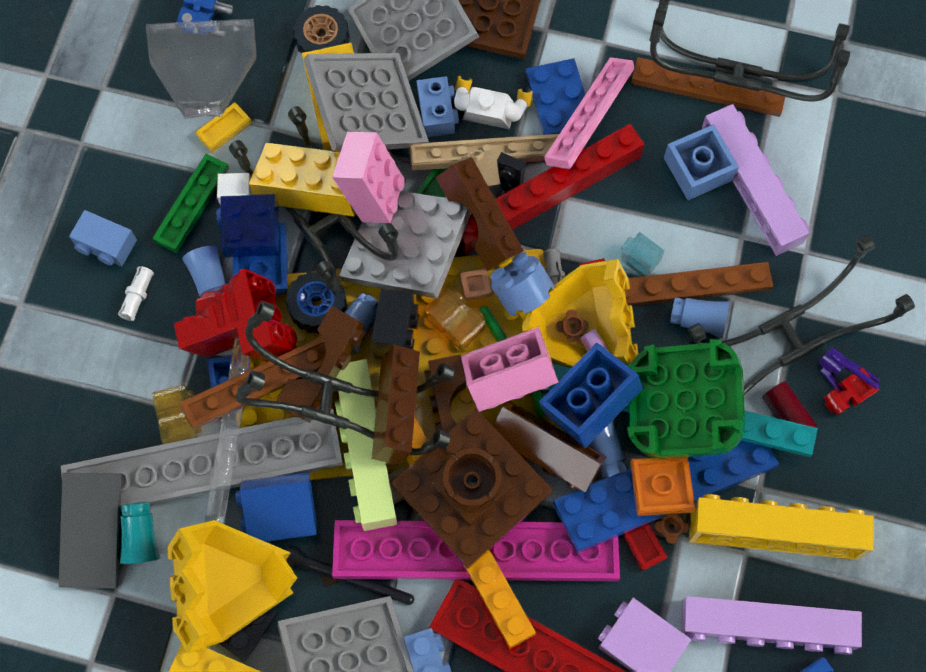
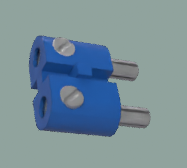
[176,0,233,37]

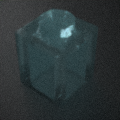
[620,231,665,277]

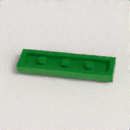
[152,153,229,253]

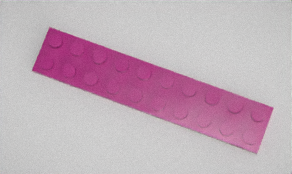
[332,520,620,581]

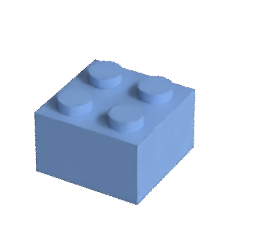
[664,124,739,200]

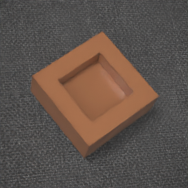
[460,268,492,302]

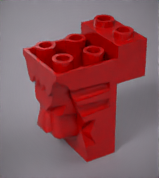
[174,268,298,362]

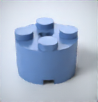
[490,252,554,316]

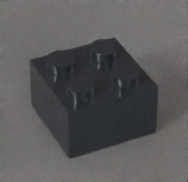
[371,289,420,359]

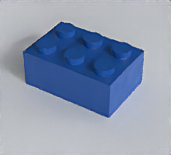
[539,343,643,449]

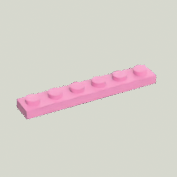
[544,58,635,169]

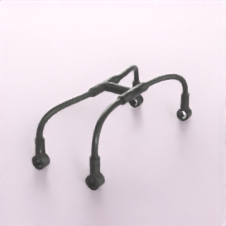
[649,0,850,102]
[229,106,399,295]
[688,234,915,395]
[235,301,454,455]

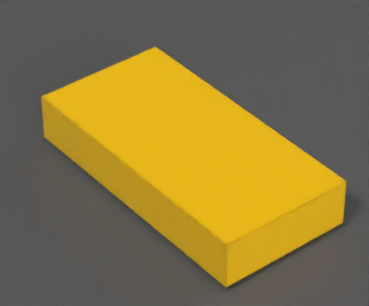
[195,102,252,153]

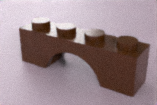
[436,157,524,271]
[276,306,365,423]
[424,354,466,432]

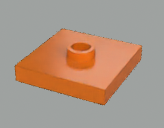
[630,457,695,516]

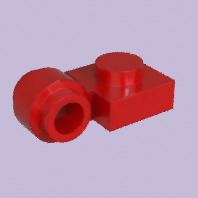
[824,368,880,416]

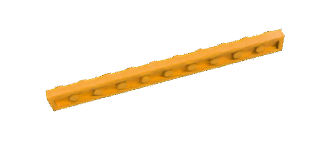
[375,402,536,649]

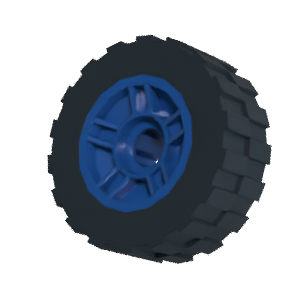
[286,271,347,334]

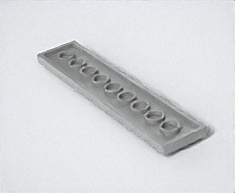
[61,409,344,511]

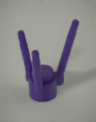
[819,347,880,403]

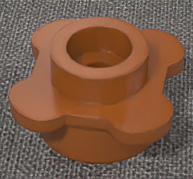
[556,310,589,342]
[654,514,689,544]

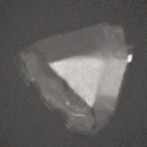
[146,19,257,119]

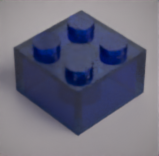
[221,194,279,258]

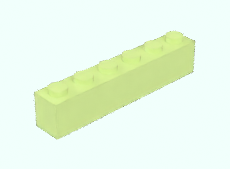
[333,359,397,531]

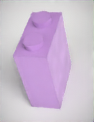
[598,598,691,672]

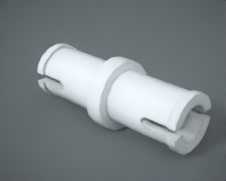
[118,266,154,321]

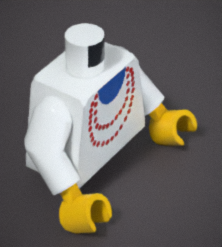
[454,76,533,130]

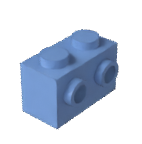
[417,76,459,137]
[69,210,137,267]
[404,628,451,672]

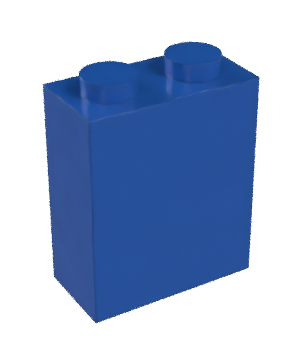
[236,472,317,542]

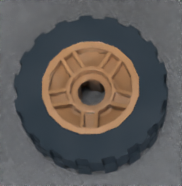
[293,5,350,54]

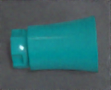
[120,502,161,564]

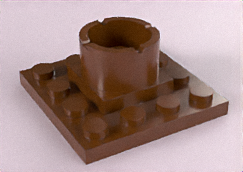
[391,408,553,569]

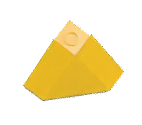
[519,259,639,368]
[167,520,297,653]

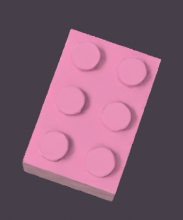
[332,132,405,223]
[461,327,558,412]

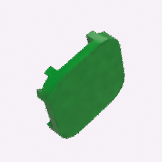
[627,339,745,459]

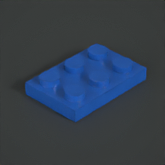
[525,58,585,135]
[233,222,288,295]

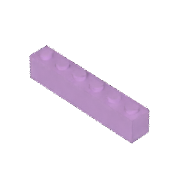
[702,104,809,256]
[681,596,862,655]

